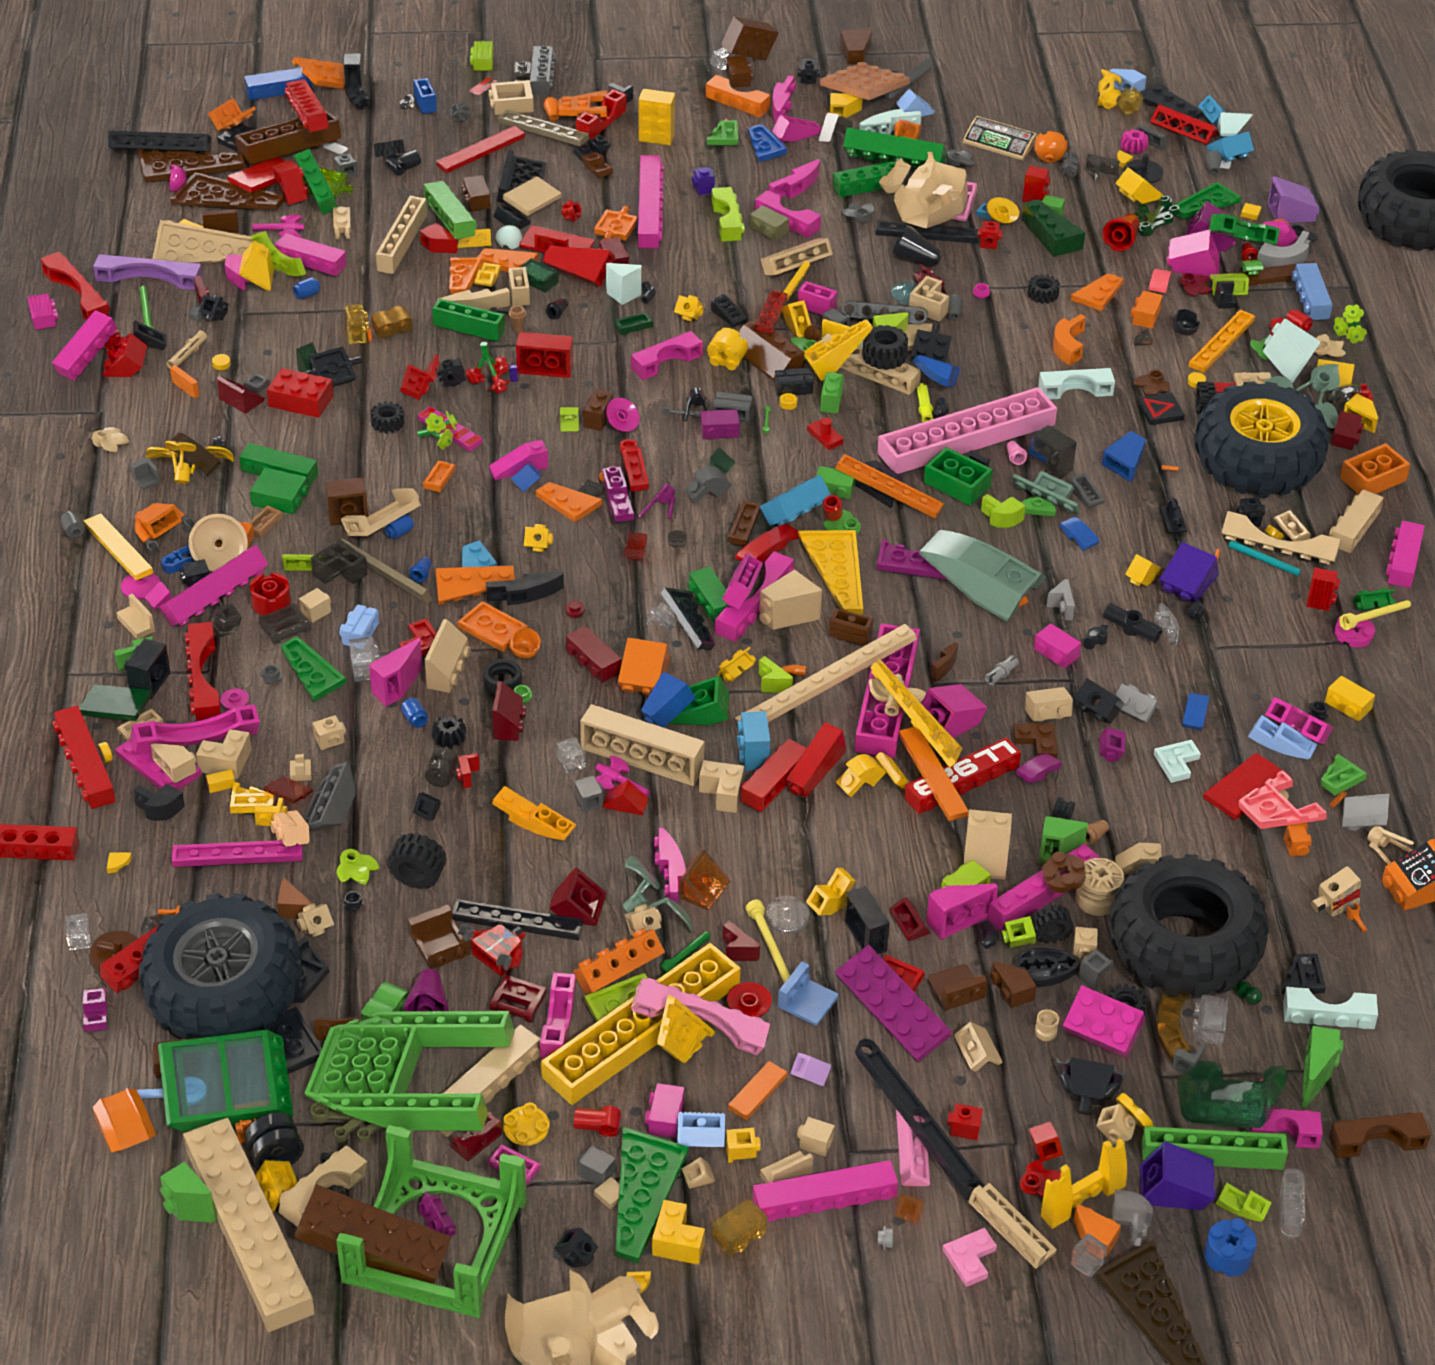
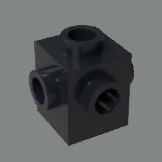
[798,59,820,84]
[199,294,229,321]
[437,358,466,387]
[1236,497,1265,527]
[554,1227,599,1268]

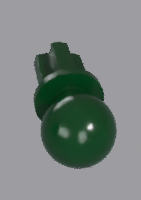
[1231,981,1262,1005]

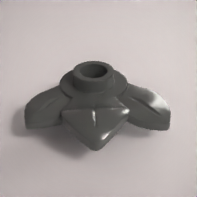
[947,149,976,166]
[842,202,874,223]

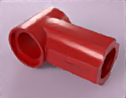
[573,1106,621,1137]

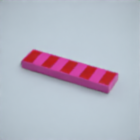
[417,406,483,452]

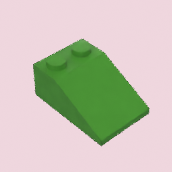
[1302,1026,1344,1108]

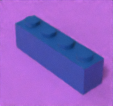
[244,67,313,100]

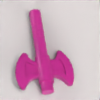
[252,215,305,238]
[595,756,650,797]

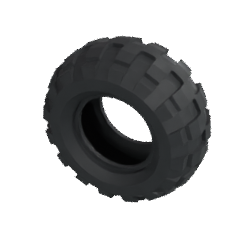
[1358,149,1435,251]
[1109,854,1269,998]

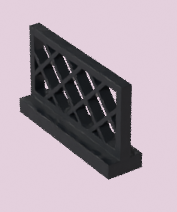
[497,150,546,203]

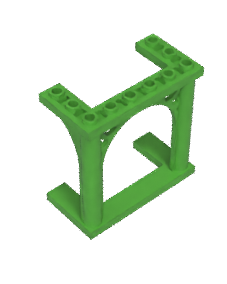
[336,1125,527,1318]

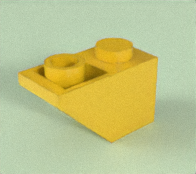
[830,93,863,118]

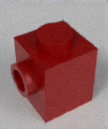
[947,1103,983,1141]
[1028,1122,1063,1162]

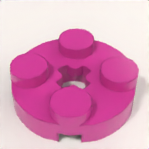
[1334,614,1375,647]

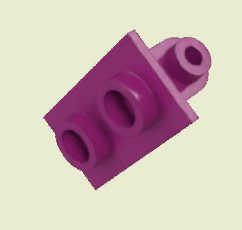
[418,1191,456,1237]

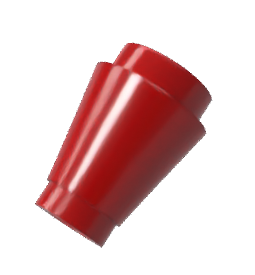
[1241,242,1258,261]

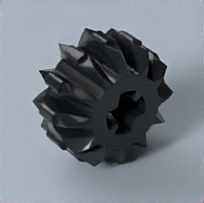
[432,715,467,749]

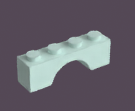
[1038,368,1115,399]
[1283,987,1378,1029]

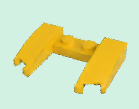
[1040,1138,1127,1229]

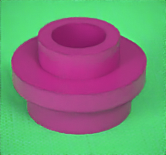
[973,283,990,299]

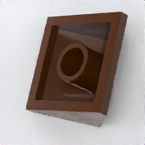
[202,209,239,233]

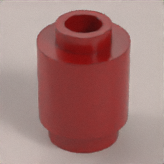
[1286,309,1313,332]
[823,495,843,521]

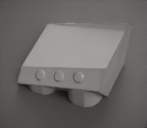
[1342,794,1390,832]

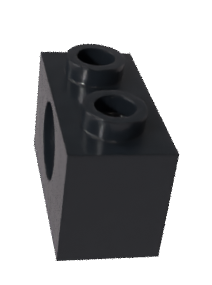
[1074,678,1124,723]

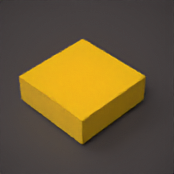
[1241,203,1262,220]

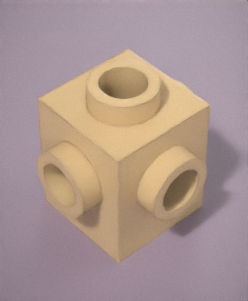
[312,715,346,750]
[297,903,334,937]
[625,904,661,936]
[1096,1104,1137,1144]

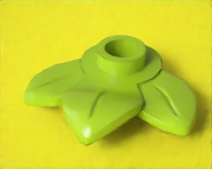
[336,849,379,885]

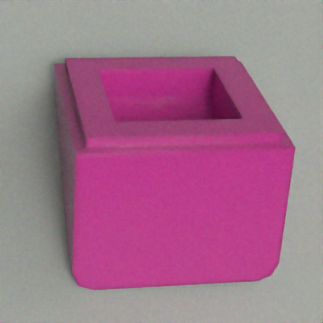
[145,582,171,610]

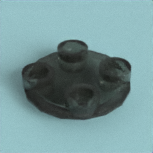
[1326,383,1362,404]

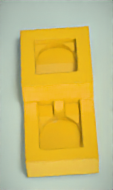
[474,263,501,287]

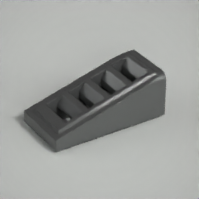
[1068,473,1105,508]

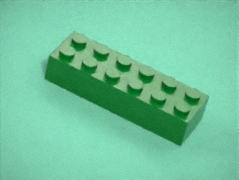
[843,127,947,169]

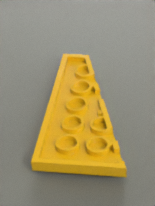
[798,530,863,614]

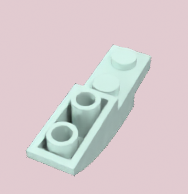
[859,109,921,135]

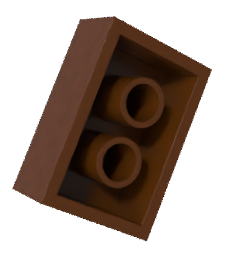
[721,16,779,60]

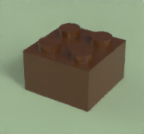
[325,477,368,526]

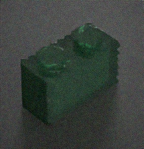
[519,258,559,293]

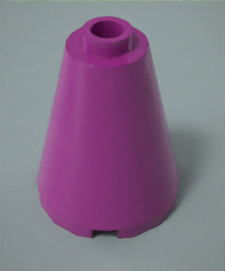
[403,969,449,1011]

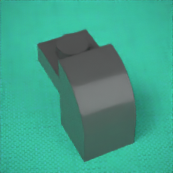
[685,466,732,503]

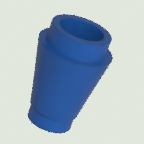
[410,557,432,583]

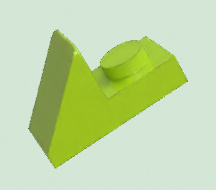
[560,407,579,431]
[759,656,793,693]

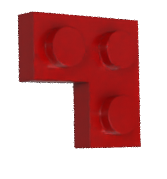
[399,618,437,656]

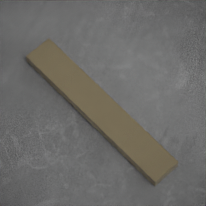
[498,110,589,146]
[338,539,432,605]

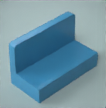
[1198,95,1227,126]

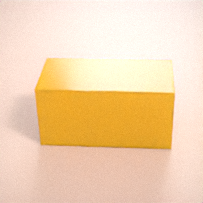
[206,769,235,793]

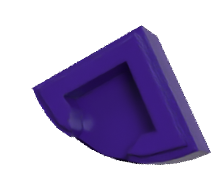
[509,364,518,382]

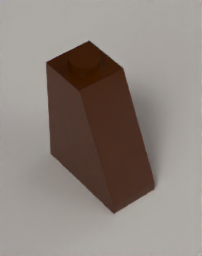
[840,28,872,64]

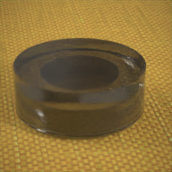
[668,530,687,548]

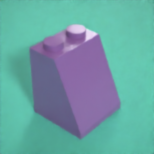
[1267,177,1319,223]

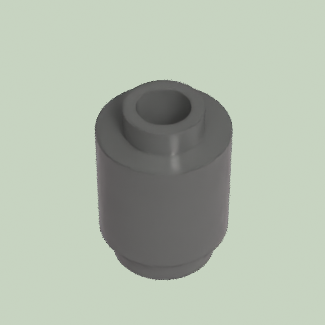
[61,511,85,538]

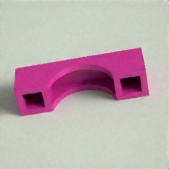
[755,190,821,238]
[631,331,703,380]
[540,972,576,1060]

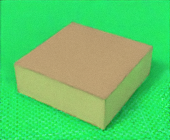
[594,1177,620,1209]

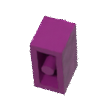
[700,409,740,439]

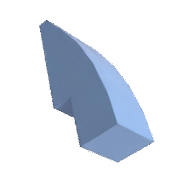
[1248,715,1317,760]

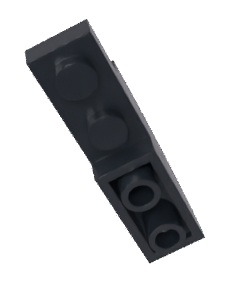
[486,571,564,606]

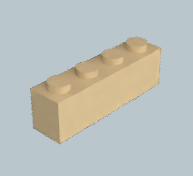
[761,238,832,275]
[1329,489,1384,553]

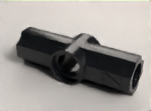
[1103,603,1163,643]

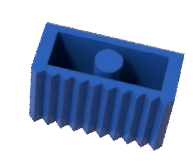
[413,78,437,114]

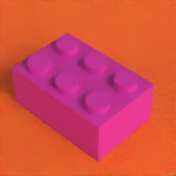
[1063,985,1146,1059]

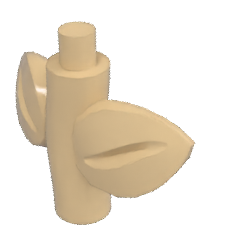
[869,674,926,716]

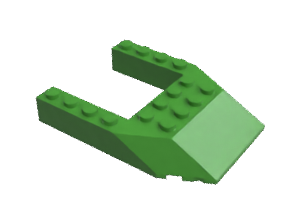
[305,1011,515,1131]

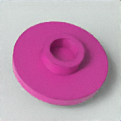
[220,688,249,710]

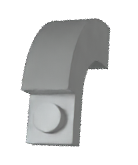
[1257,231,1310,268]

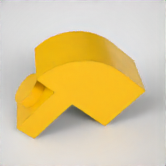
[836,754,887,797]
[806,868,856,915]

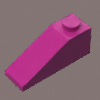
[772,114,822,142]
[489,440,548,480]

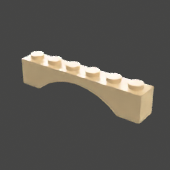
[1222,511,1341,565]

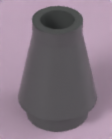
[1206,151,1222,175]
[948,294,963,320]

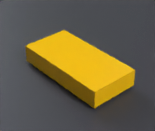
[876,752,910,789]

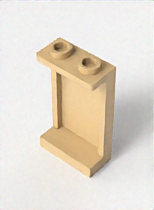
[341,488,421,536]

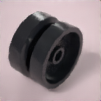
[244,1113,304,1169]

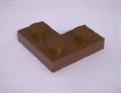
[1013,724,1058,759]

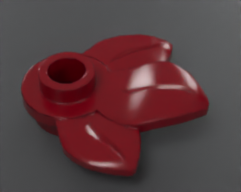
[1180,273,1212,296]

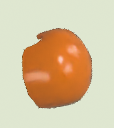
[509,627,541,659]

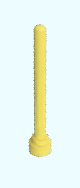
[1339,600,1411,630]
[745,900,790,983]

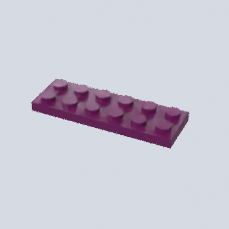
[835,944,953,1063]

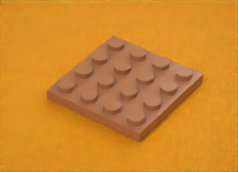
[820,62,910,100]

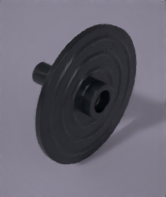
[1124,154,1163,183]

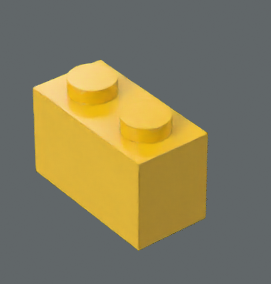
[1325,676,1375,722]

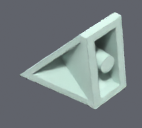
[1217,112,1253,136]

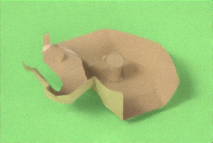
[879,152,968,228]
[505,1269,658,1365]

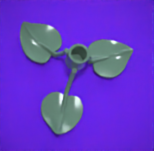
[1264,364,1340,429]
[622,855,693,932]

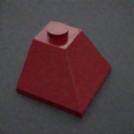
[549,867,607,926]

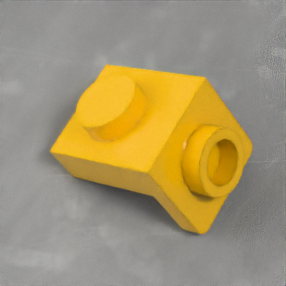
[254,798,288,826]

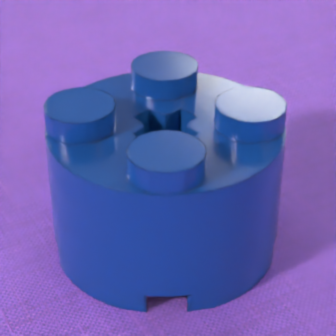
[1204,1218,1257,1277]

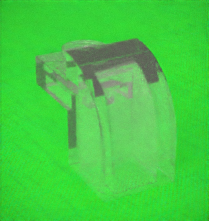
[1112,1190,1153,1246]

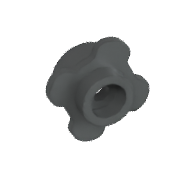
[260,665,283,684]

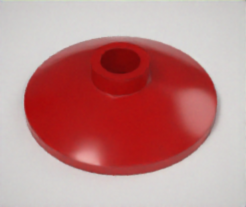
[727,982,772,1017]

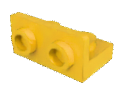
[255,1160,298,1212]

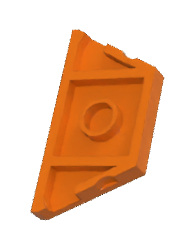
[292,57,345,89]

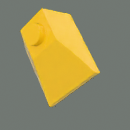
[239,240,275,291]

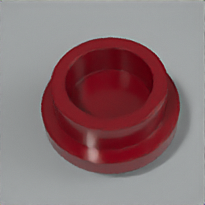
[565,601,585,619]

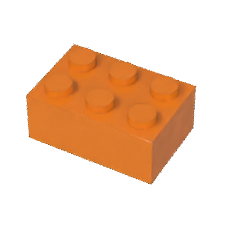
[1340,443,1411,495]

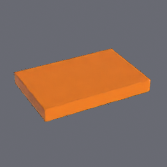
[457,601,528,652]

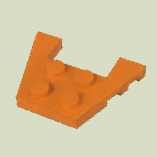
[558,90,608,117]

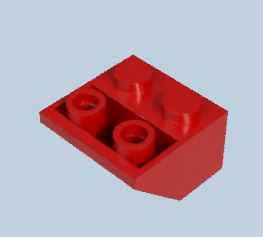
[102,333,147,377]

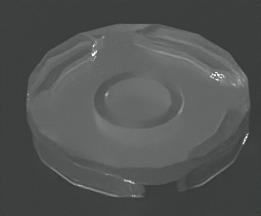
[766,896,810,933]

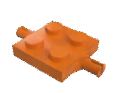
[594,206,638,241]

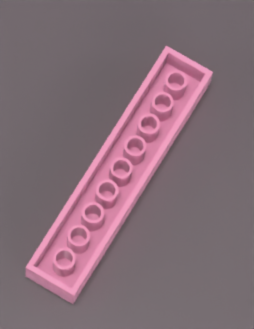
[877,387,1057,474]

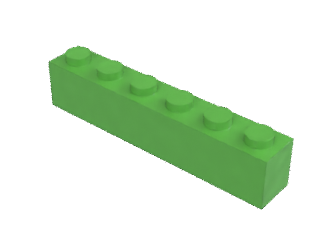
[424,181,477,239]
[1141,1127,1288,1170]

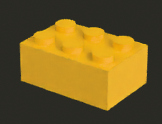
[639,89,675,145]

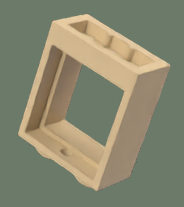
[488,81,534,115]

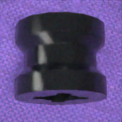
[1052,797,1075,820]

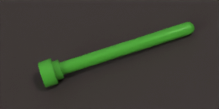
[140,286,156,330]

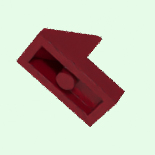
[723,921,760,961]

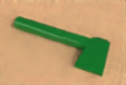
[661,931,711,974]

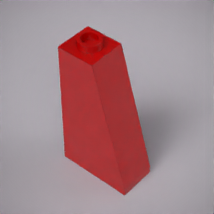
[543,246,615,287]
[786,722,846,798]

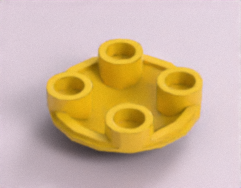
[503,1103,549,1146]

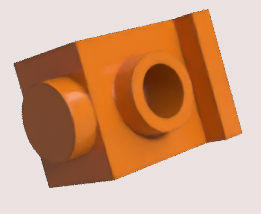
[1283,822,1312,857]

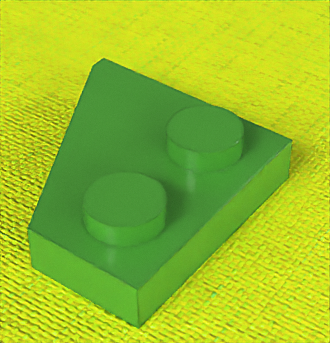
[707,120,738,146]

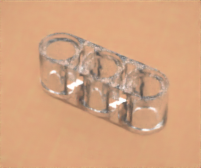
[1279,1168,1305,1239]

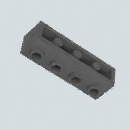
[530,45,556,95]

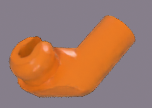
[780,664,806,676]

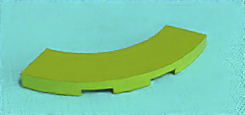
[251,231,306,276]

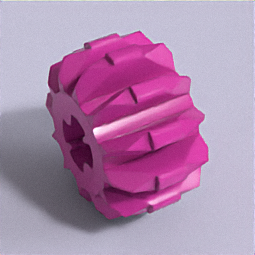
[1121,129,1148,155]

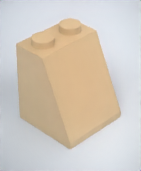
[759,570,822,630]
[963,809,1012,880]

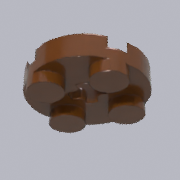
[1042,852,1086,893]

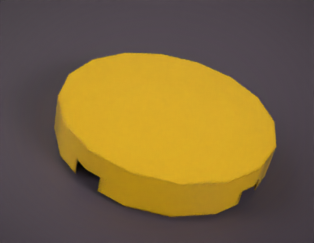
[1116,1093,1154,1130]

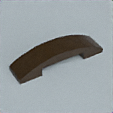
[171,432,221,476]

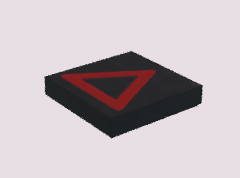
[1137,393,1185,425]

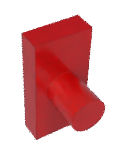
[807,418,844,450]

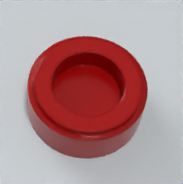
[620,439,638,453]

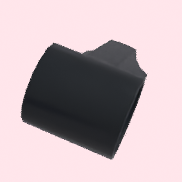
[386,150,421,176]

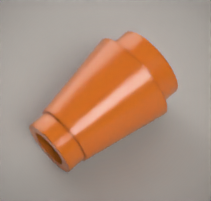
[543,97,559,121]

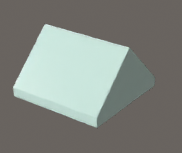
[606,263,642,305]

